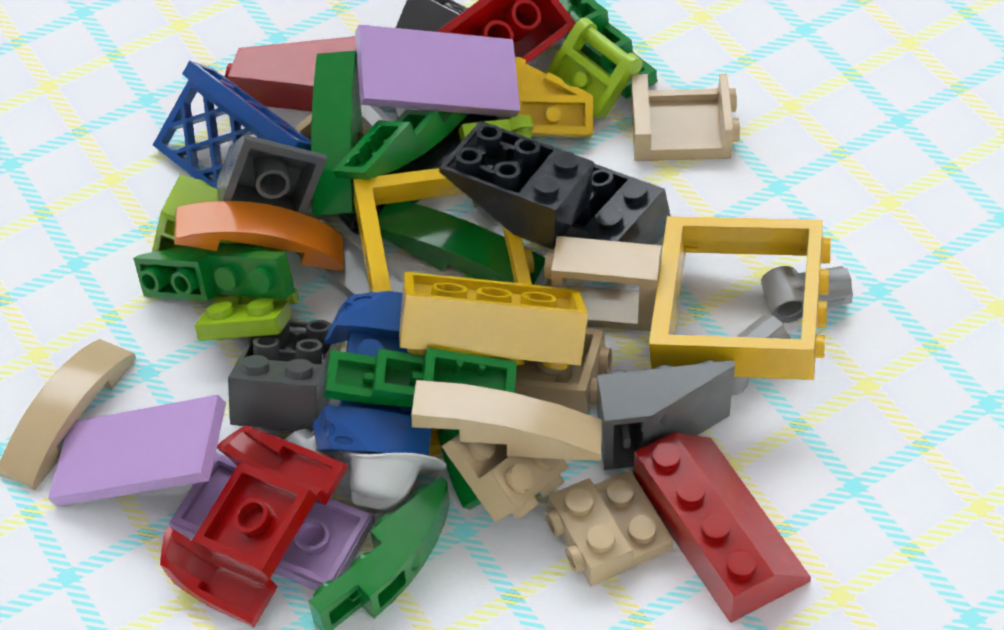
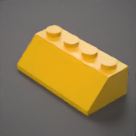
[399,272,588,370]

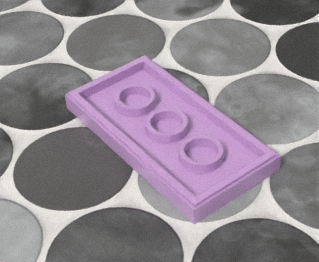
[355,24,520,117]
[48,394,226,506]
[169,452,375,591]

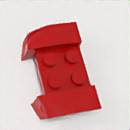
[160,425,349,628]

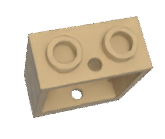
[544,236,661,332]

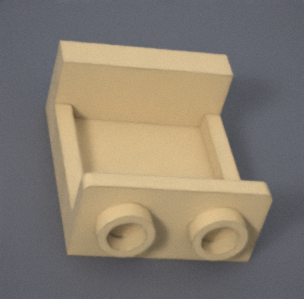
[631,73,740,161]

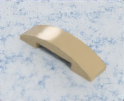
[0,339,136,490]

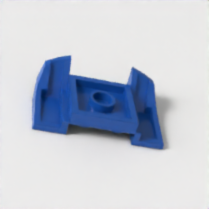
[312,291,432,455]

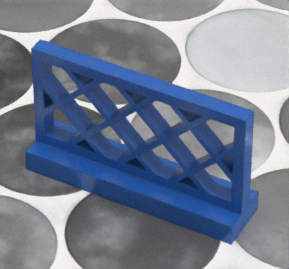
[152,60,311,189]

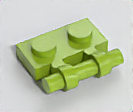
[194,287,299,341]

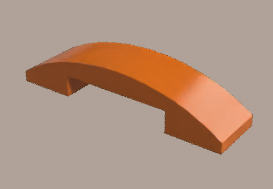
[174,201,344,271]

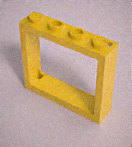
[353,168,534,293]
[649,216,831,380]

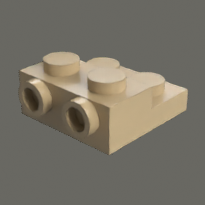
[515,328,613,415]
[441,433,569,523]
[544,469,674,587]

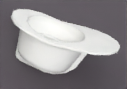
[343,452,447,510]

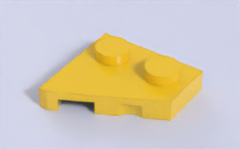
[512,57,593,138]

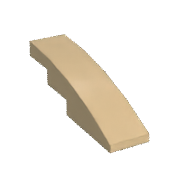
[411,380,602,461]

